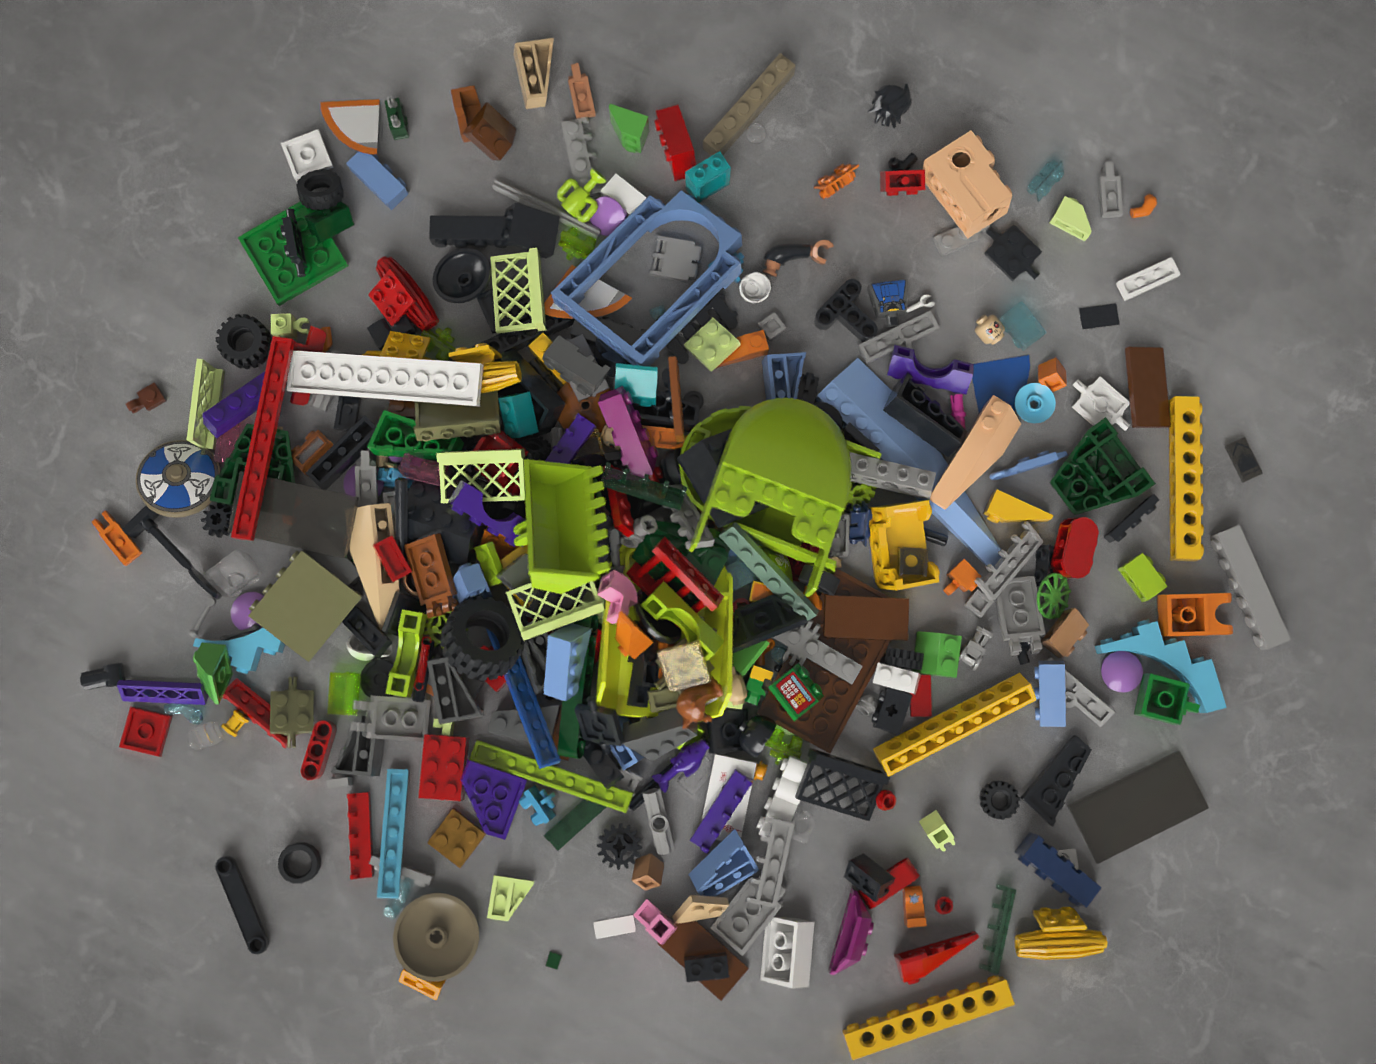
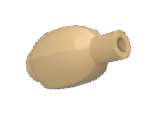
[729,666,747,706]

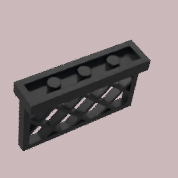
[795,748,890,821]

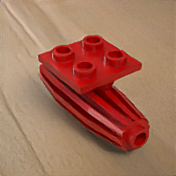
[368,256,439,332]

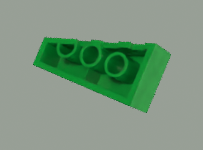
[367,410,464,460]

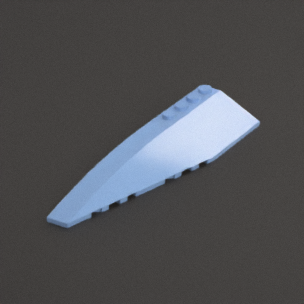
[815,358,1001,566]

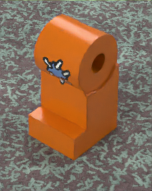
[903,885,927,928]

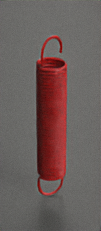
[414,636,431,691]

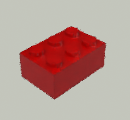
[418,734,470,801]

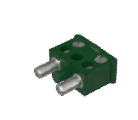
[384,96,409,141]

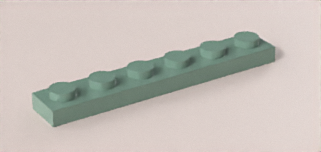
[719,522,819,621]

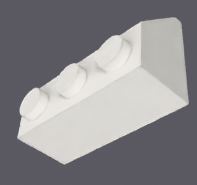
[760,916,814,988]

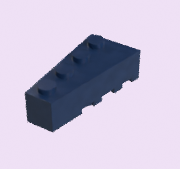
[1015,832,1102,908]

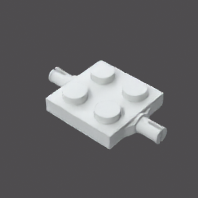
[1072,377,1131,431]

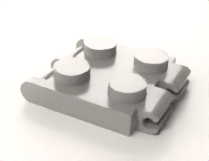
[649,236,702,283]

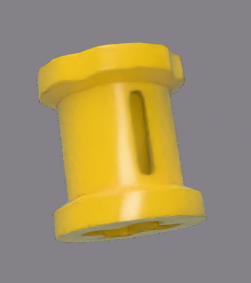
[221,710,250,737]

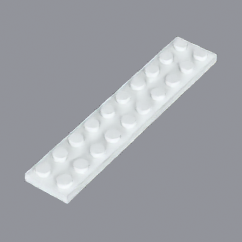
[287,350,483,407]

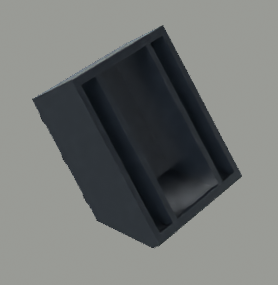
[677,428,771,528]
[394,461,502,565]

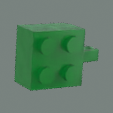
[1134,673,1200,725]

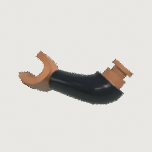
[763,240,834,277]

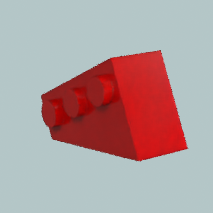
[654,105,696,181]

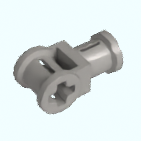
[620,515,657,548]
[959,626,993,671]
[614,768,644,796]

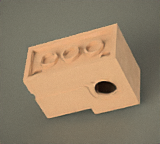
[923,130,1013,239]

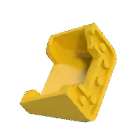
[869,500,940,590]

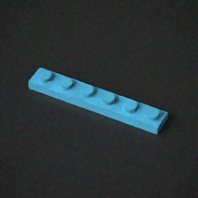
[377,769,409,898]

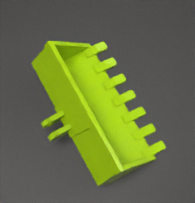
[513,460,610,594]

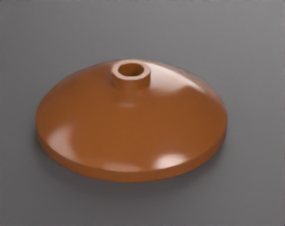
[557,382,611,436]

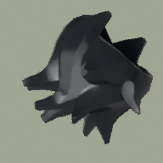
[868,84,912,128]

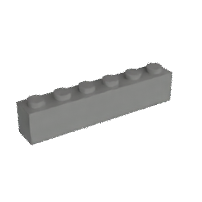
[1210,525,1291,650]

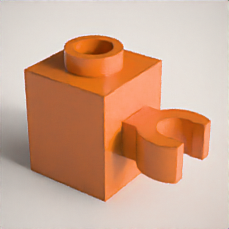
[943,559,982,596]

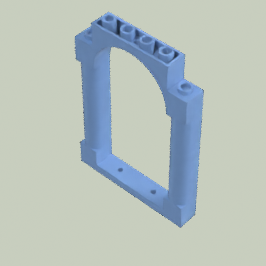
[551,190,742,366]

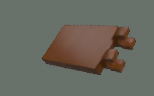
[405,533,459,618]

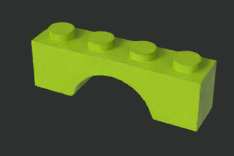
[641,582,724,665]
[386,610,427,698]

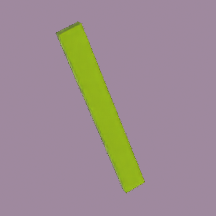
[470,739,633,813]

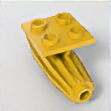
[362,331,434,360]
[449,343,522,394]
[1014,906,1107,960]

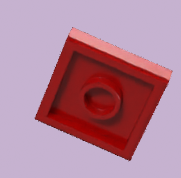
[119,706,173,757]

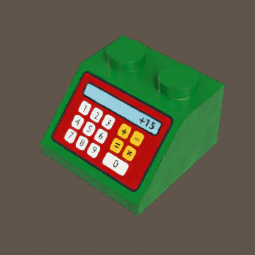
[768,663,824,721]

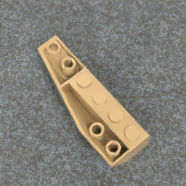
[345,503,399,631]

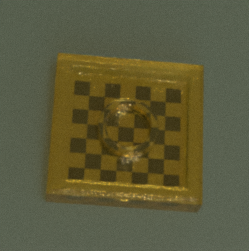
[657,640,711,692]

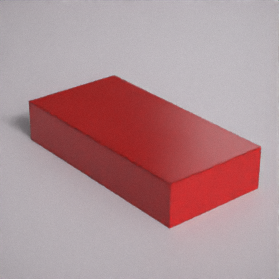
[372,535,412,582]
[909,675,932,717]

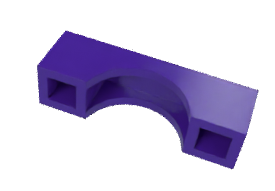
[887,345,974,394]
[448,480,526,547]

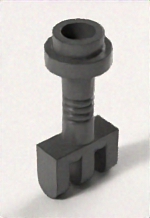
[608,527,625,574]

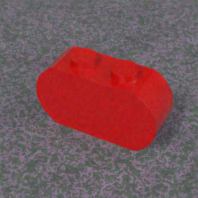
[1051,517,1099,578]

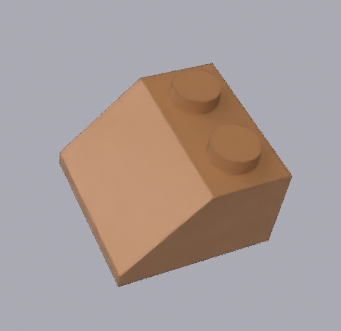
[1041,608,1089,658]

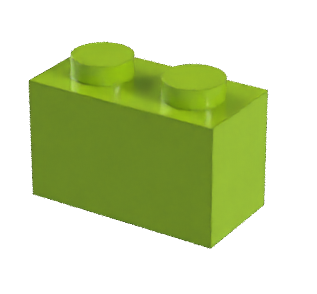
[1118,553,1168,602]

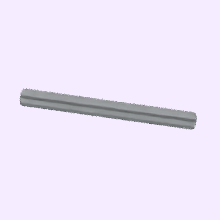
[492,179,601,240]

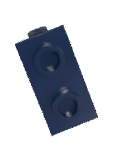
[849,501,872,547]

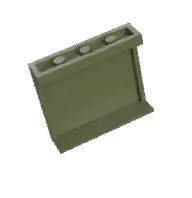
[414,361,501,441]
[248,549,363,662]

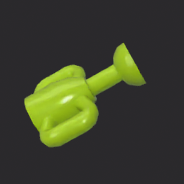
[557,167,607,223]

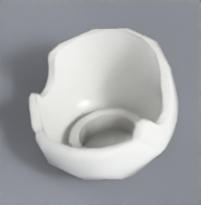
[739,272,771,304]

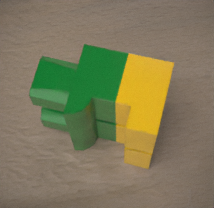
[745,665,774,705]

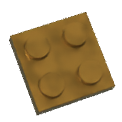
[427,808,486,868]

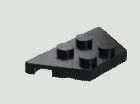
[732,594,808,654]

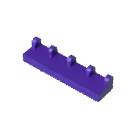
[545,413,597,464]
[690,769,753,853]

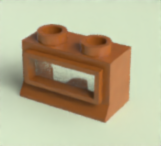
[292,430,334,478]

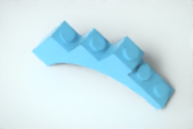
[1095,619,1227,713]
[193,628,285,674]

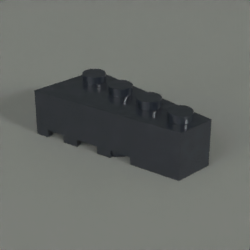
[494,348,566,438]
[883,372,967,457]
[632,390,700,432]

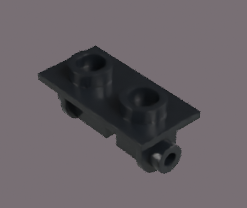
[797,372,819,404]
[1034,545,1055,587]

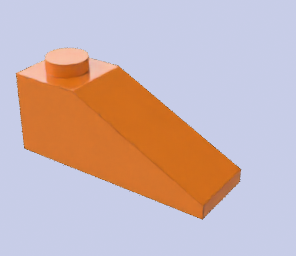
[716,330,769,368]
[615,610,653,659]

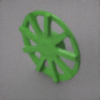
[1037,573,1071,619]

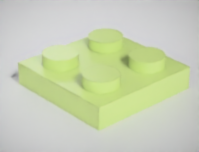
[683,318,741,372]

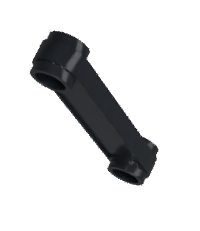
[215,856,269,955]

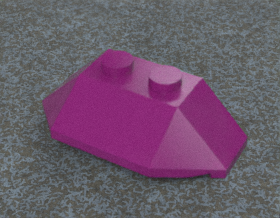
[828,888,874,975]

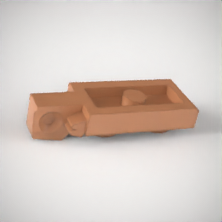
[568,63,596,119]

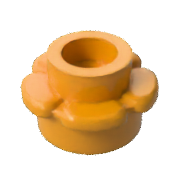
[754,761,768,781]

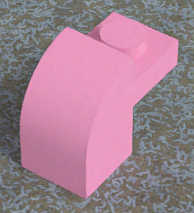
[597,570,637,624]
[633,899,678,944]

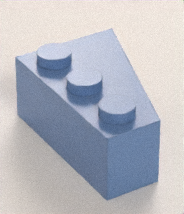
[453,563,493,603]
[544,623,592,701]
[688,829,760,897]

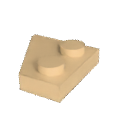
[672,895,729,924]

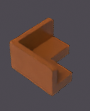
[451,85,481,143]

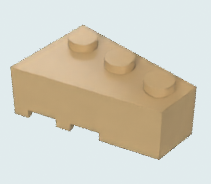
[514,38,554,109]

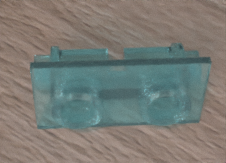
[1027,160,1064,202]

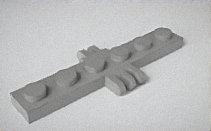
[772,619,863,684]

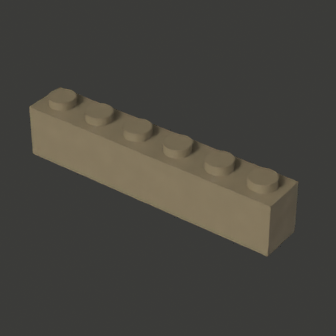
[703,53,796,156]

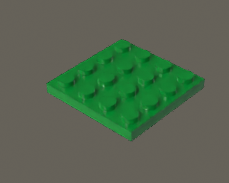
[238,202,349,306]

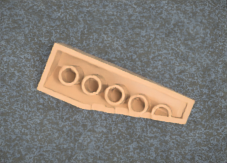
[930,395,1021,510]

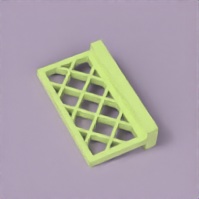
[490,248,546,334]
[186,359,225,450]
[437,449,526,503]
[506,581,605,641]

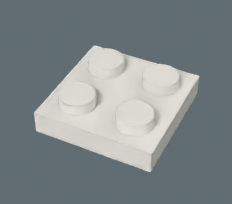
[281,129,334,182]

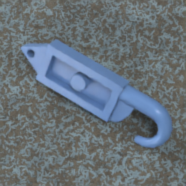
[989,451,1068,480]

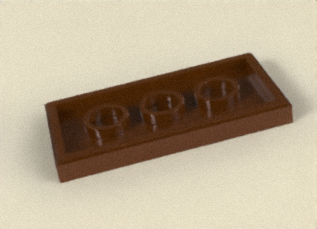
[1125,347,1171,428]
[824,595,909,641]
[657,921,749,1001]

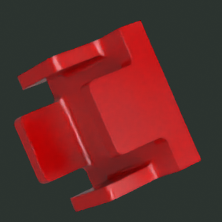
[473,431,529,486]

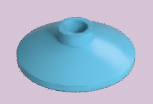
[1014,383,1056,423]

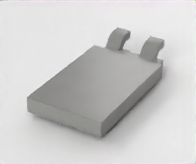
[995,576,1046,656]
[351,695,431,742]
[710,874,788,956]

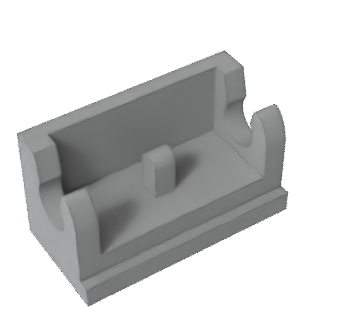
[828,514,850,558]

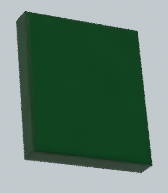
[545,952,562,970]

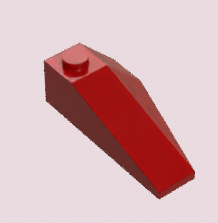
[894,931,979,985]

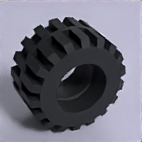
[216,314,272,369]

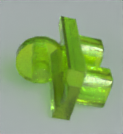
[559,227,596,261]
[421,327,456,361]
[765,728,803,765]

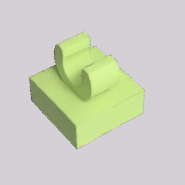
[433,719,455,736]

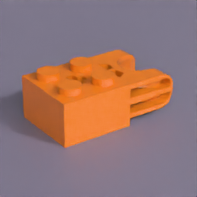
[1157,593,1233,636]

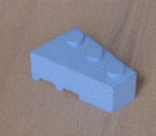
[762,352,806,400]

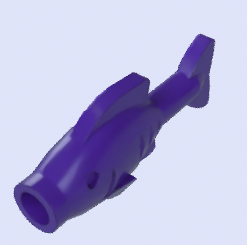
[652,738,710,793]

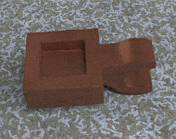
[126,382,166,414]

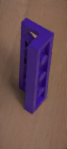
[117,680,209,705]

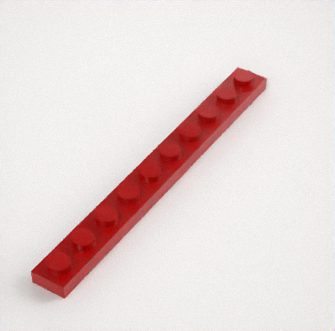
[231,336,295,541]

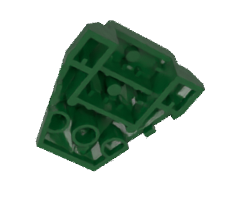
[1049,417,1156,515]
[210,423,297,516]
[631,520,730,608]

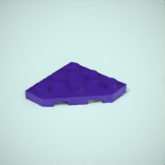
[461,760,527,840]

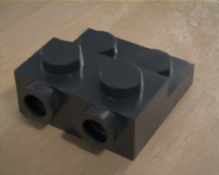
[476,282,531,334]

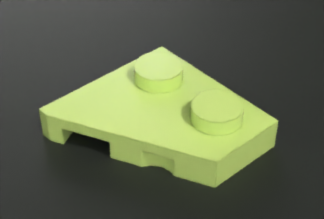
[487,875,535,921]

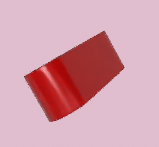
[301,721,337,780]
[858,857,920,909]

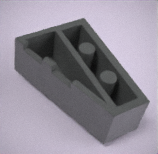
[427,657,484,724]
[622,707,698,762]

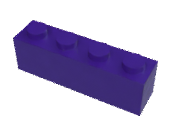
[202,371,265,439]

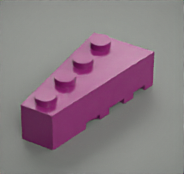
[598,386,658,482]

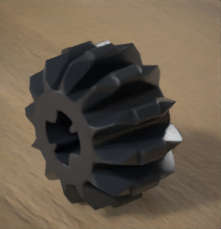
[200,503,236,538]

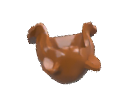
[676,674,723,729]

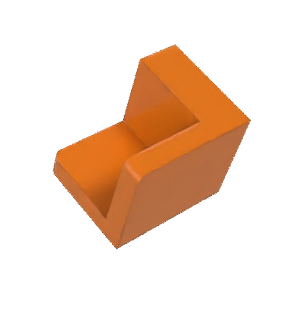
[1038,357,1067,392]

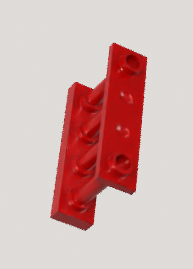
[626,537,724,629]

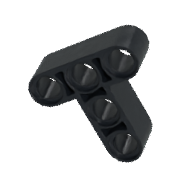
[814,279,878,342]

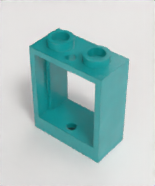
[685,151,731,203]

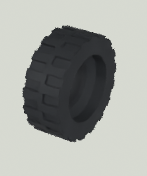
[296,169,344,210]

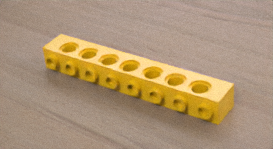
[1169,396,1204,561]
[873,673,1036,777]
[842,975,1015,1060]

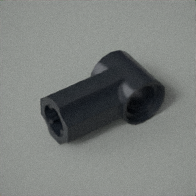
[80,663,126,690]

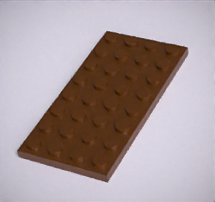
[757,568,891,754]

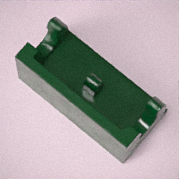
[304,201,354,243]

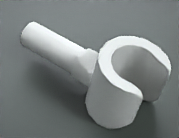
[907,294,935,313]

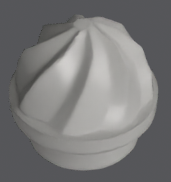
[856,695,877,716]

